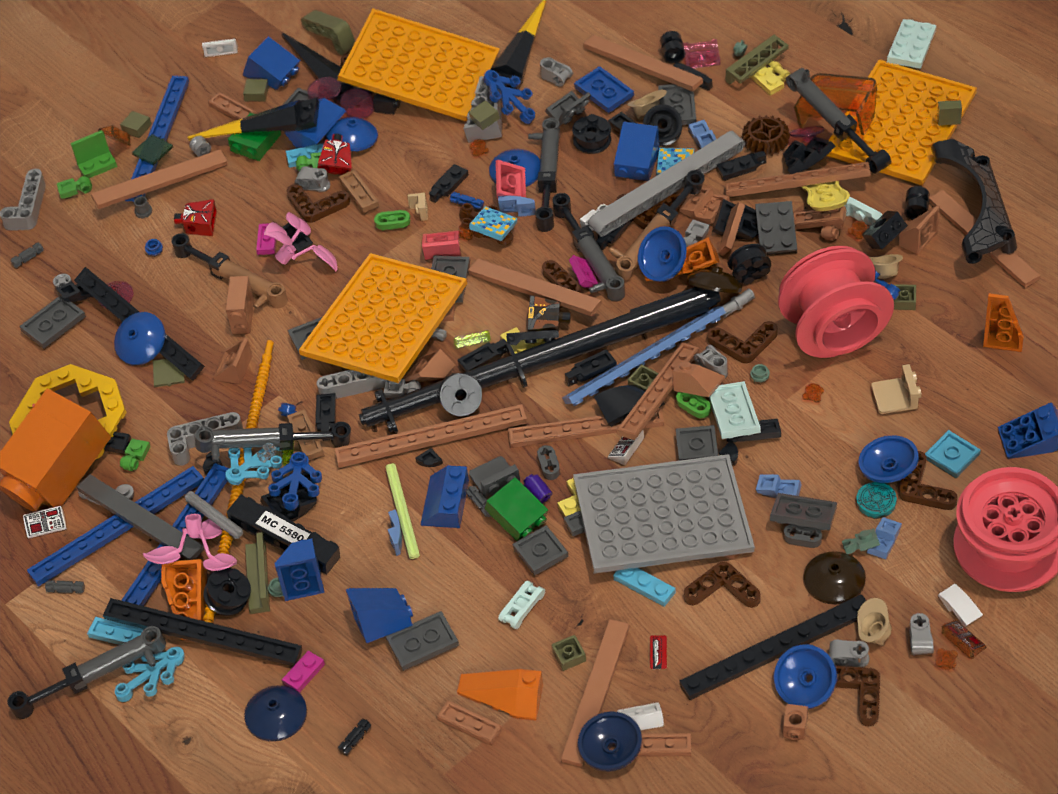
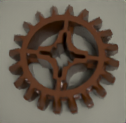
[742,115,790,156]

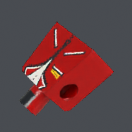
[317,134,352,175]
[174,199,217,236]

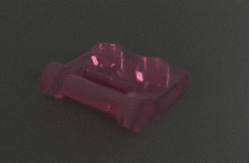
[683,39,720,68]

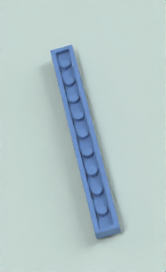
[562,306,726,406]

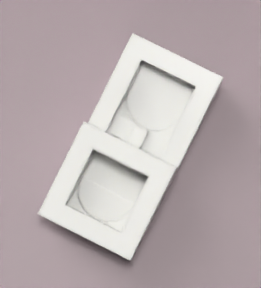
[938,584,983,627]

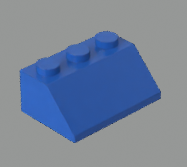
[285,98,346,149]
[421,465,469,528]
[275,538,325,601]

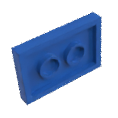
[574,66,634,113]

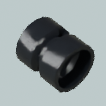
[660,31,685,63]
[904,186,930,220]

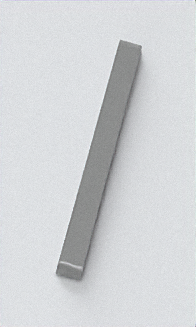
[588,131,746,237]

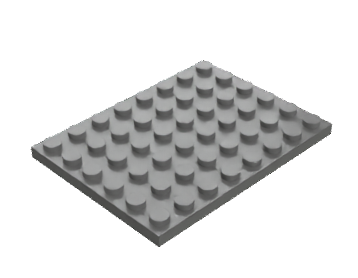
[573,454,755,573]

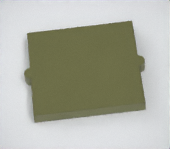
[153,359,185,387]

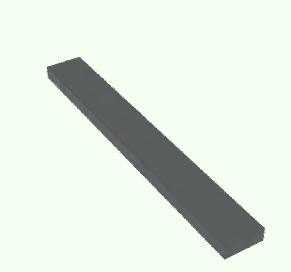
[77,474,204,560]

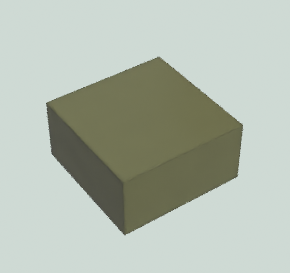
[243,79,269,102]
[468,100,500,130]
[937,100,962,125]
[120,111,152,138]
[893,284,916,310]
[628,364,659,391]
[551,635,586,671]

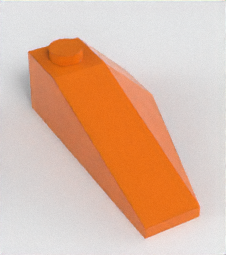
[983,293,1024,352]
[161,559,207,640]
[457,669,543,720]

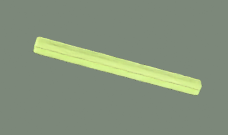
[385,463,420,559]

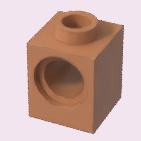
[783,704,808,740]

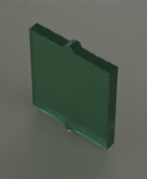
[132,134,173,165]

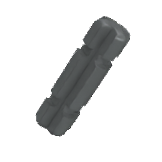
[10,242,44,268]
[466,486,491,517]
[45,580,85,593]

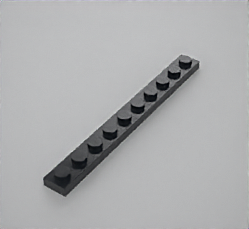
[74,267,205,380]
[679,594,866,700]
[103,598,302,667]

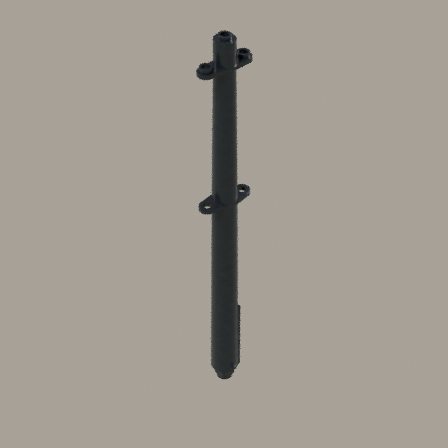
[358,287,721,433]

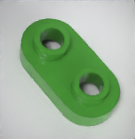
[374,210,411,230]
[676,392,711,418]

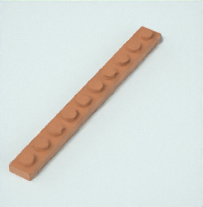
[334,404,527,468]

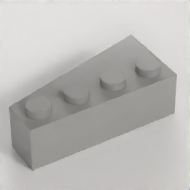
[463,76,502,143]

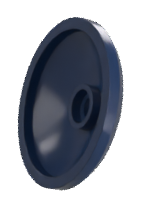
[244,685,307,742]
[578,712,642,771]

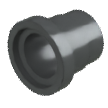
[134,196,152,218]

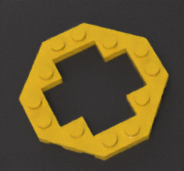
[9,364,127,459]

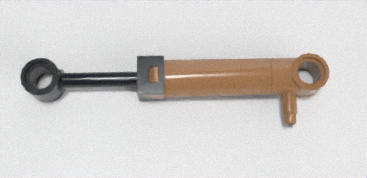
[609,170,704,281]
[171,233,288,309]

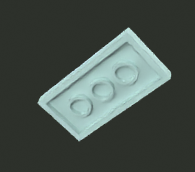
[887,19,937,69]
[708,381,761,439]

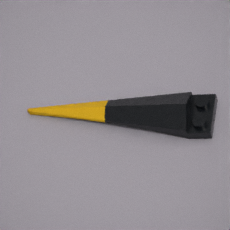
[491,0,546,90]
[187,97,320,141]

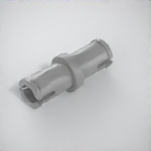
[721,288,755,318]

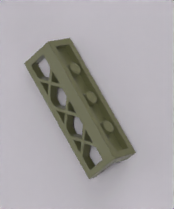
[725,35,789,84]
[245,532,270,614]

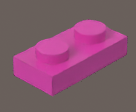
[256,223,277,255]
[569,255,598,288]
[282,650,325,693]

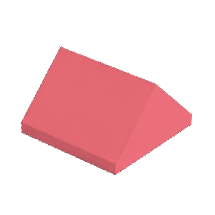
[496,160,526,202]
[422,230,461,260]

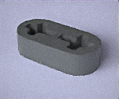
[537,445,560,480]
[784,524,822,548]

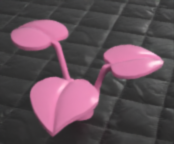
[264,212,338,272]
[143,514,237,571]

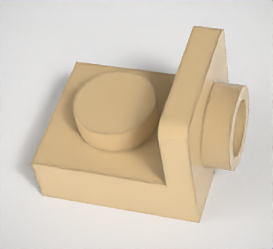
[407,192,428,221]

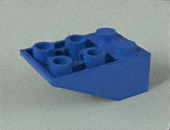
[998,402,1058,459]

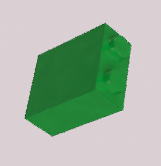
[228,113,282,161]
[485,477,548,541]

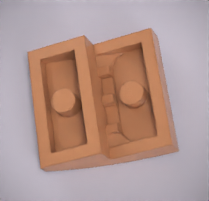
[679,187,731,225]

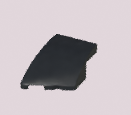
[783,136,835,174]
[712,199,758,239]
[594,385,665,427]
[260,472,317,522]

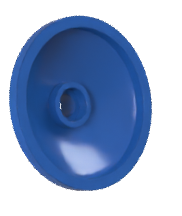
[326,117,378,151]
[489,149,540,187]
[638,226,687,282]
[114,312,165,365]
[858,435,919,483]
[774,644,837,709]

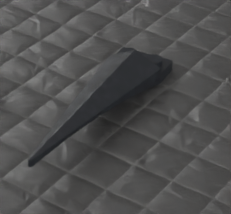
[282,32,373,110]

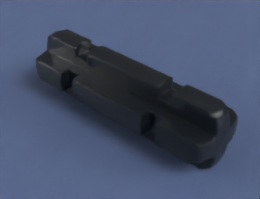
[338,719,371,755]

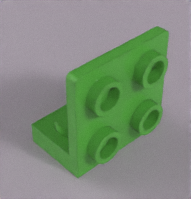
[71,130,117,179]

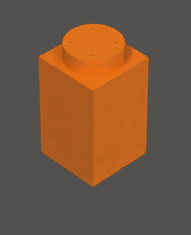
[0,388,111,512]

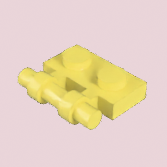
[750,60,791,96]

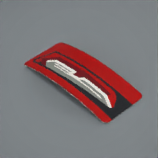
[650,635,667,669]

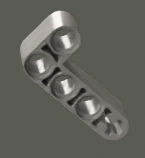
[0,169,46,230]
[317,370,386,399]
[167,412,243,466]

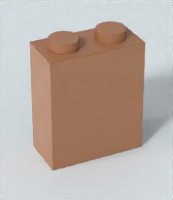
[226,276,255,334]

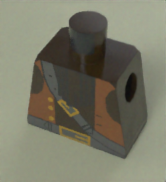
[527,296,571,331]

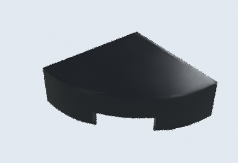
[719,440,738,466]
[415,448,443,467]
[203,452,223,475]

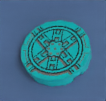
[856,482,897,518]

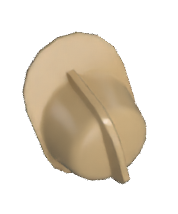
[627,90,667,120]
[869,254,903,279]
[857,598,892,646]

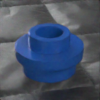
[145,239,163,256]
[278,403,297,417]

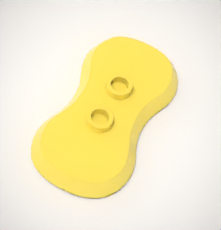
[801,181,850,211]

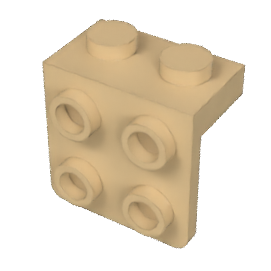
[871,364,921,414]

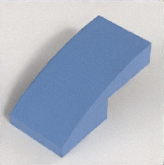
[688,119,716,149]
[498,196,536,217]
[756,474,802,498]
[387,509,402,555]
[867,517,902,559]

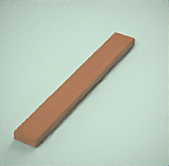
[584,35,703,92]
[91,149,228,209]
[725,162,871,197]
[929,190,1040,288]
[468,259,602,316]
[617,342,699,440]
[508,407,664,448]
[561,619,630,767]

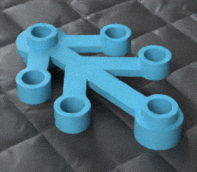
[226,447,282,485]
[115,647,185,702]

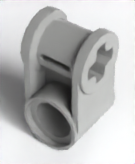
[540,57,573,87]
[294,166,330,192]
[693,345,728,378]
[909,613,934,655]
[829,640,869,667]

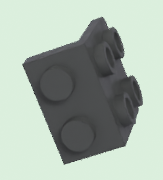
[545,91,591,125]
[469,456,520,500]

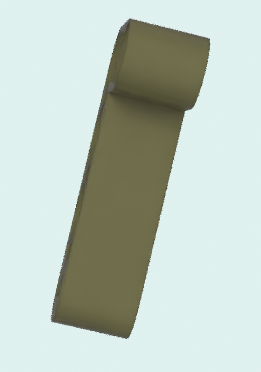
[301,10,356,55]

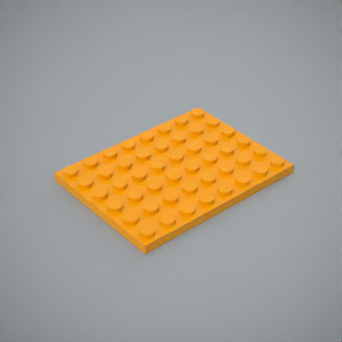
[338,8,500,122]
[826,60,977,186]
[299,253,467,383]

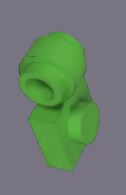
[296,152,321,171]
[57,176,92,199]
[120,439,151,471]

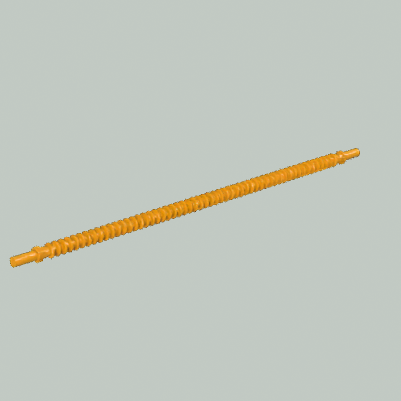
[203,340,274,623]

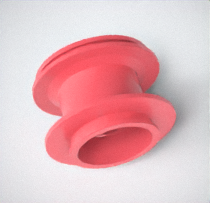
[778,246,894,358]
[953,467,1058,592]

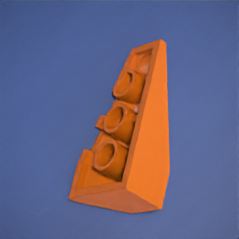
[644,237,720,282]

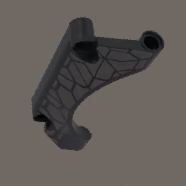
[931,139,1017,264]

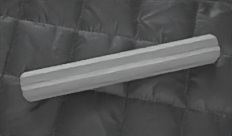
[185,491,243,539]

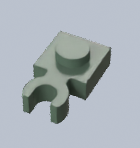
[842,528,880,554]

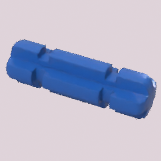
[450,192,484,210]

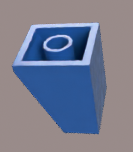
[243,36,300,90]
[614,122,659,181]
[346,588,413,643]

